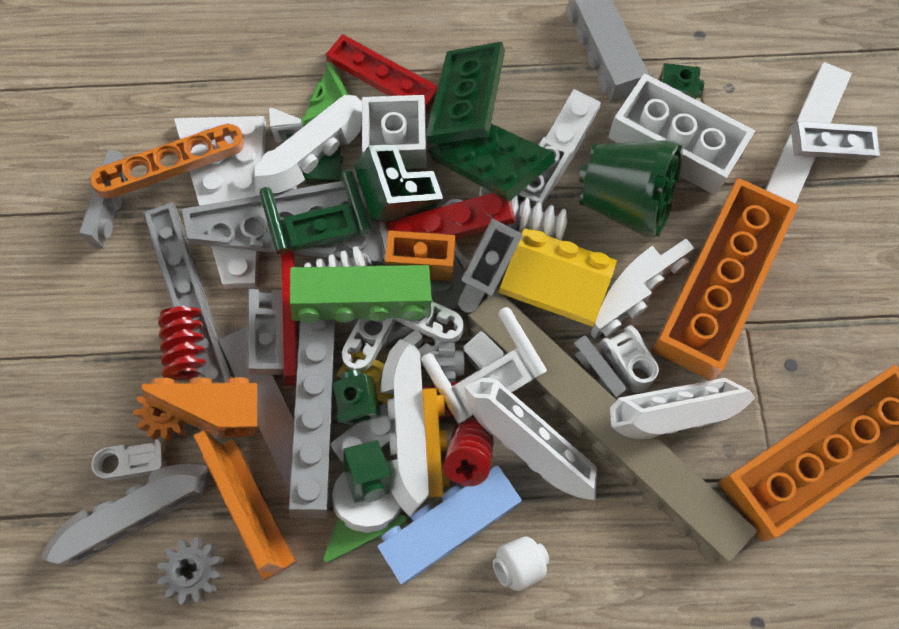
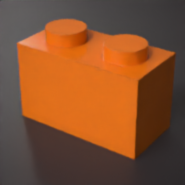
[385,231,455,282]

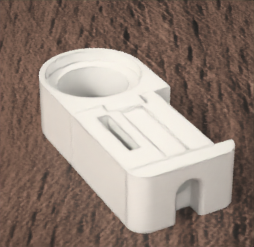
[91,439,167,481]

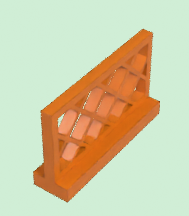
[194,430,297,581]

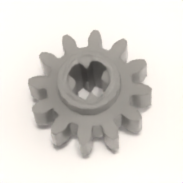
[157,537,225,605]

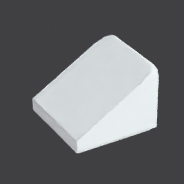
[269,108,303,143]
[463,332,503,371]

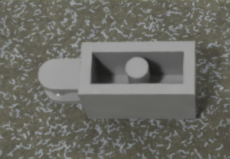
[459,218,523,312]

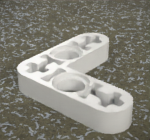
[342,301,463,373]

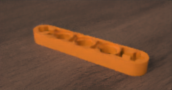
[90,123,244,199]

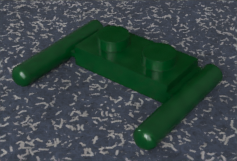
[259,169,372,254]

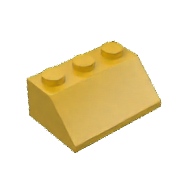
[499,228,617,327]

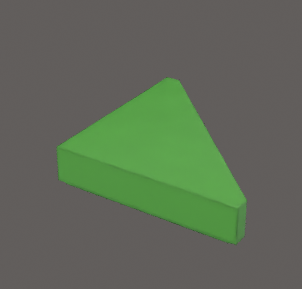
[301,62,348,127]
[323,514,408,563]

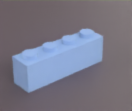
[377,465,522,586]

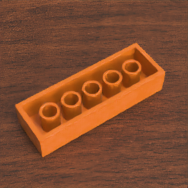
[651,178,799,381]
[718,364,899,542]

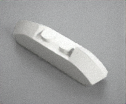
[255,95,362,195]
[381,339,429,517]
[464,378,597,500]
[610,378,755,439]

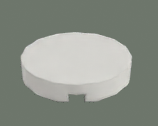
[332,472,401,533]

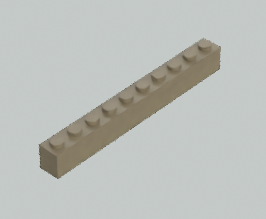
[468,289,758,565]

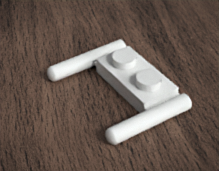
[421,307,547,423]

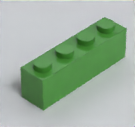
[290,265,432,323]

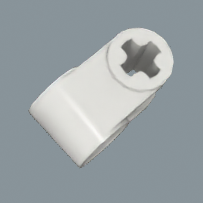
[600,325,659,393]

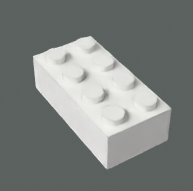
[608,73,755,196]

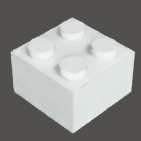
[362,95,427,169]

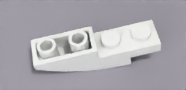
[519,89,601,204]
[590,239,694,339]

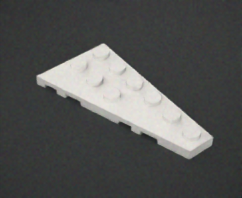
[174,116,266,289]

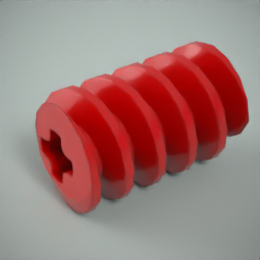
[158,306,206,381]
[443,419,494,487]

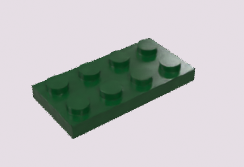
[426,41,505,145]
[428,123,556,202]

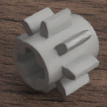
[430,342,464,383]

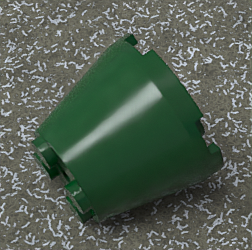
[579,140,683,237]

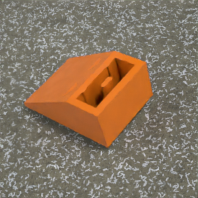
[142,377,257,438]

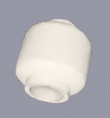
[493,537,549,591]

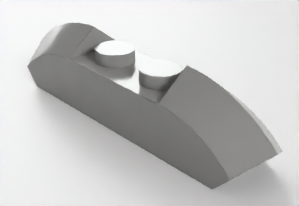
[40,464,208,567]

